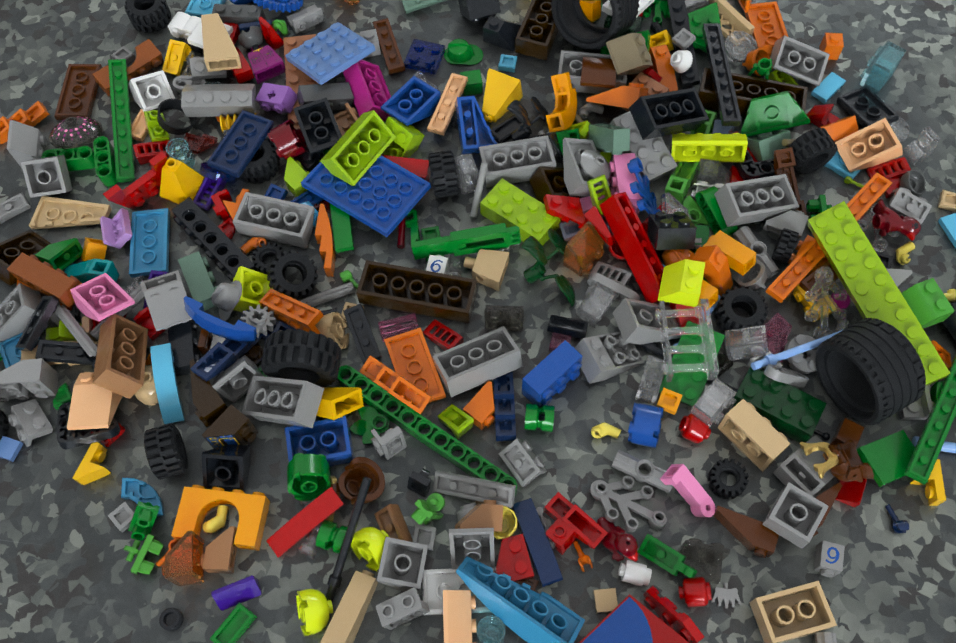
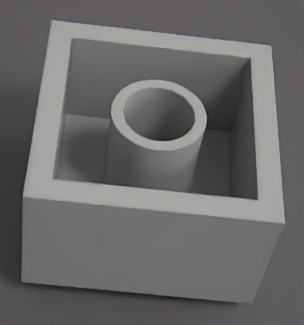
[21,155,73,198]
[762,482,829,549]

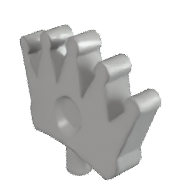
[711,583,741,609]

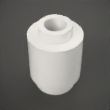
[618,559,652,587]

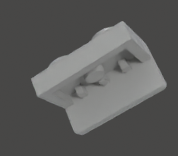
[189,56,227,80]
[8,399,53,447]

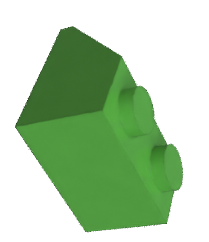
[901,278,955,329]

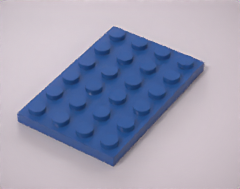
[301,155,431,237]

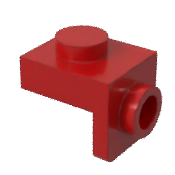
[211,189,232,221]

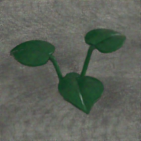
[521,228,575,307]

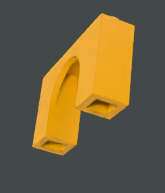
[695,230,756,313]
[171,485,270,551]

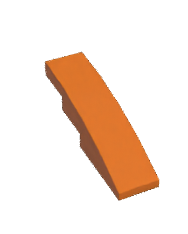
[0,101,50,145]
[315,204,336,277]
[359,355,432,414]

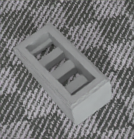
[589,261,632,287]

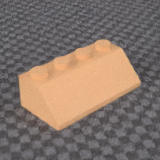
[443,590,477,643]

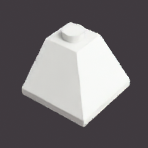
[128,70,175,112]

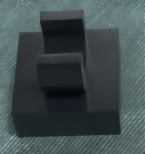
[407,468,431,497]

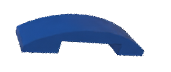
[183,296,257,342]

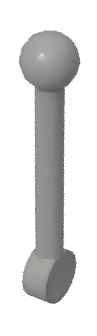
[536,507,555,549]

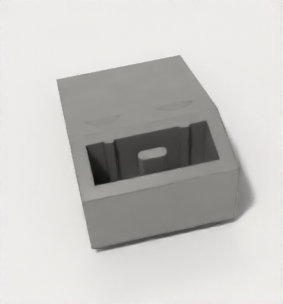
[141,270,192,331]
[575,331,644,384]
[0,358,59,402]
[773,435,834,496]

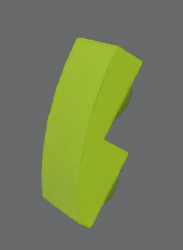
[144,110,170,142]

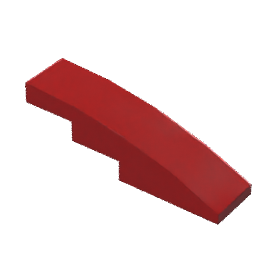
[266,487,345,558]

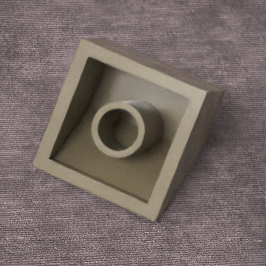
[606,33,653,75]

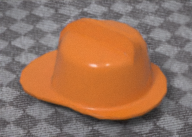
[742,44,774,76]
[661,249,695,266]

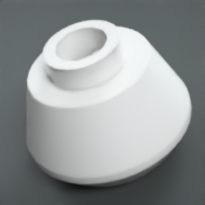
[670,50,693,73]

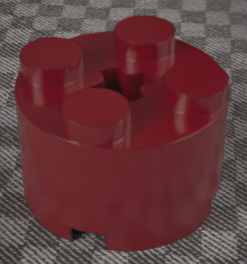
[268,119,308,160]

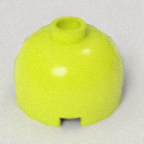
[351,527,389,571]
[296,589,333,636]

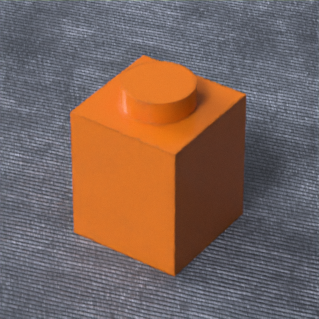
[819,33,844,60]

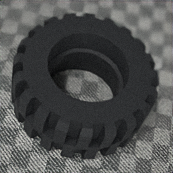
[261,329,342,387]

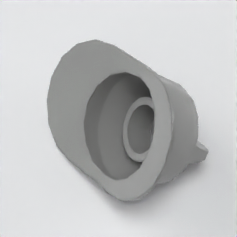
[730,258,768,290]
[211,280,242,321]

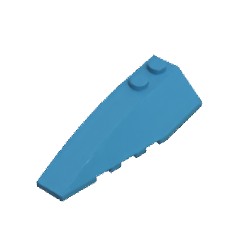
[456,556,585,643]

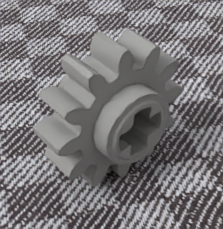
[240,304,276,338]

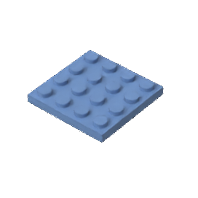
[285,22,376,85]

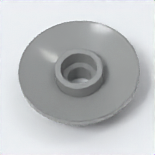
[580,150,611,180]

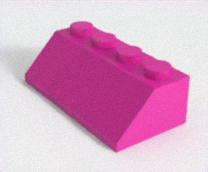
[343,59,392,121]

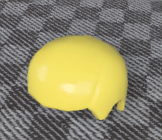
[494,506,518,539]

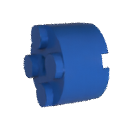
[628,403,664,448]

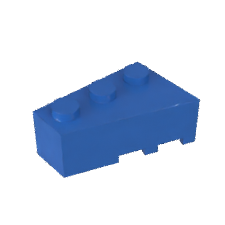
[455,96,497,154]

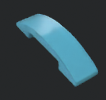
[150,343,185,424]

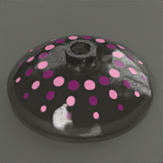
[49,116,103,149]

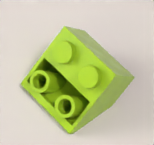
[383,116,425,158]

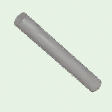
[470,163,488,218]

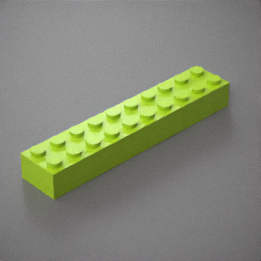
[808,201,950,386]

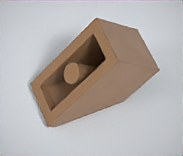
[455,500,503,532]
[201,526,237,574]

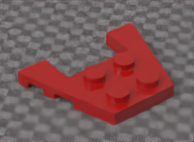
[103,152,167,210]

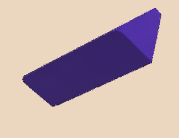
[211,575,262,611]

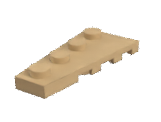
[29,196,112,230]

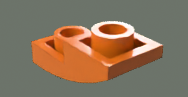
[820,115,859,141]

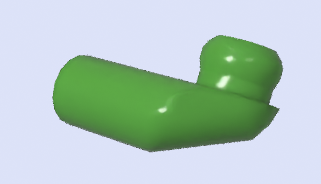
[272,19,289,36]

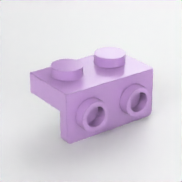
[100,208,132,249]

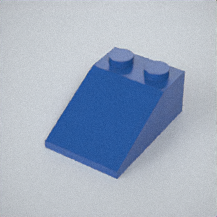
[381,76,441,126]

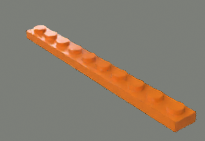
[766,173,893,303]

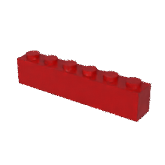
[599,192,664,303]

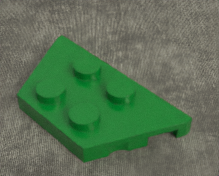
[687,2,721,53]
[740,91,810,137]

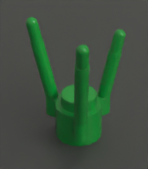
[747,58,772,80]

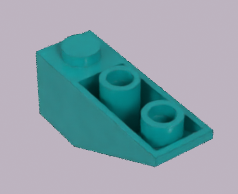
[64,259,119,283]

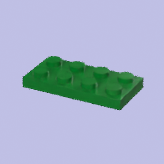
[658,321,725,408]

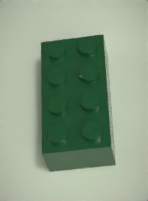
[730,366,827,443]

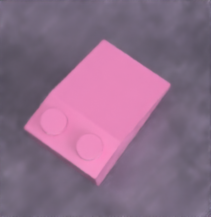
[70,273,135,321]

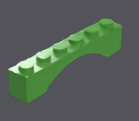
[664,110,716,206]

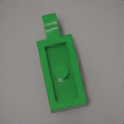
[637,533,698,578]

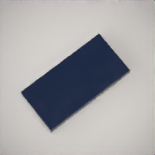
[206,110,274,178]

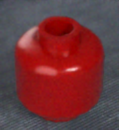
[679,414,711,443]
[679,577,712,607]

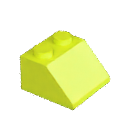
[658,259,706,307]

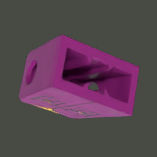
[248,44,285,84]

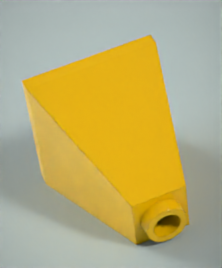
[482,68,523,123]
[160,157,205,204]

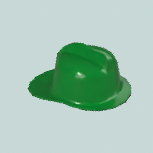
[444,38,483,65]

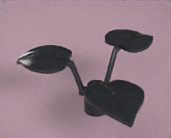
[507,96,563,161]

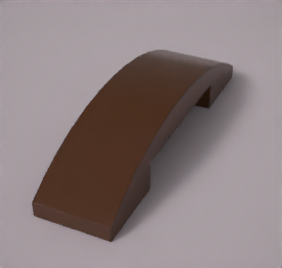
[774,147,807,215]

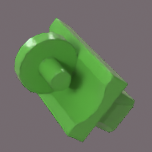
[411,493,445,525]
[123,534,164,575]

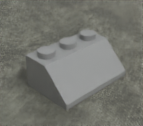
[770,35,830,86]

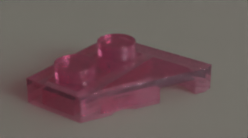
[750,313,792,362]

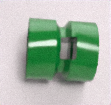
[524,404,555,432]
[316,520,351,554]

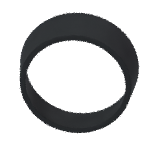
[157,99,197,135]

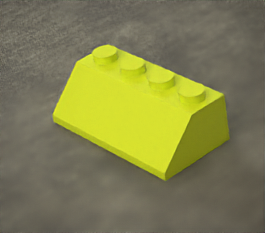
[671,133,748,162]

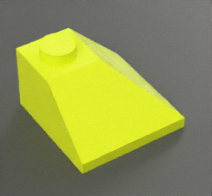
[232,266,273,313]

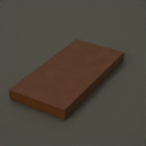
[54,64,103,121]

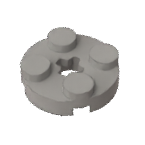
[784,334,818,374]

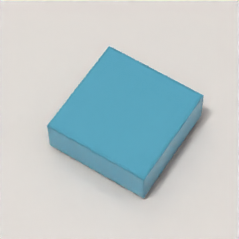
[498,54,517,73]

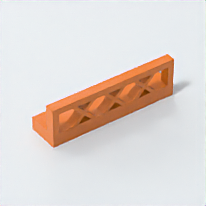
[259,288,324,334]

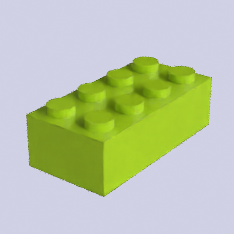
[480,178,560,246]

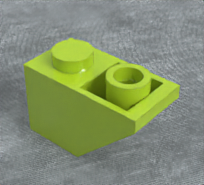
[284,157,310,197]

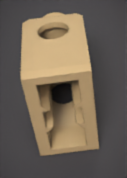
[463,249,509,291]

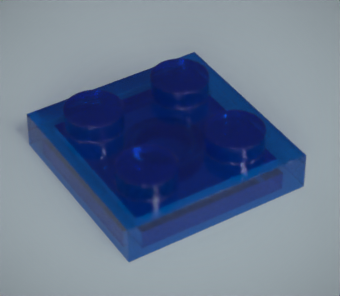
[404,39,445,74]

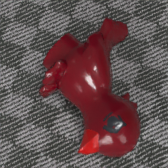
[872,199,921,241]
[597,517,638,562]

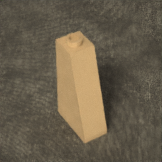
[201,13,242,72]
[320,570,378,643]

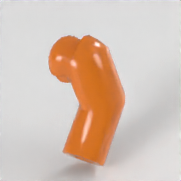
[240,237,267,255]

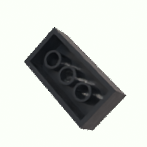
[629,88,709,140]

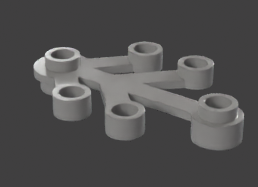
[590,476,667,532]

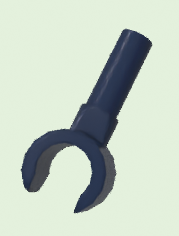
[885,504,909,533]

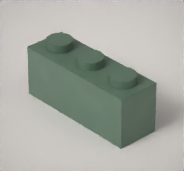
[589,123,630,155]
[178,251,217,311]

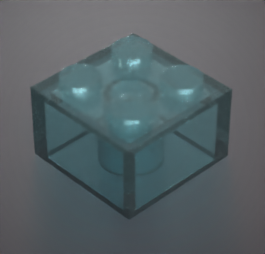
[859,41,907,94]

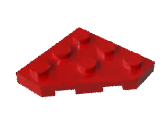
[643,586,704,643]

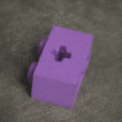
[255,83,297,114]

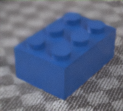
[522,340,583,408]
[285,415,354,467]

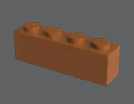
[7,252,81,308]

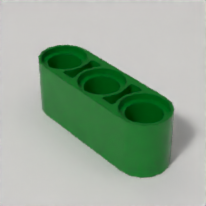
[93,136,117,187]
[41,146,95,171]
[695,186,738,235]

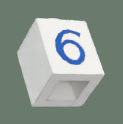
[426,255,449,274]

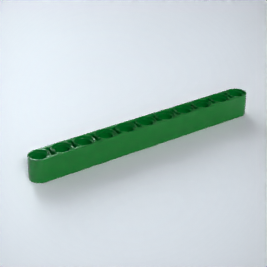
[338,365,517,496]

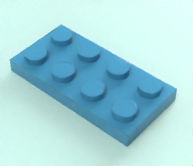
[129,208,170,278]

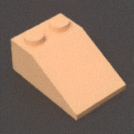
[835,118,903,173]
[67,372,122,430]

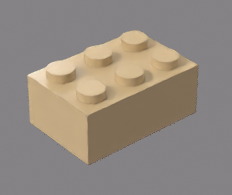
[718,399,791,472]
[749,581,837,643]

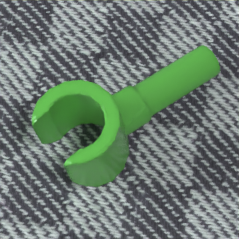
[340,270,359,289]

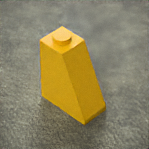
[316,387,364,420]

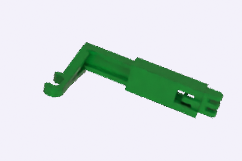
[405,209,521,260]

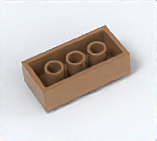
[93,314,148,399]

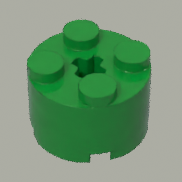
[287,453,331,501]

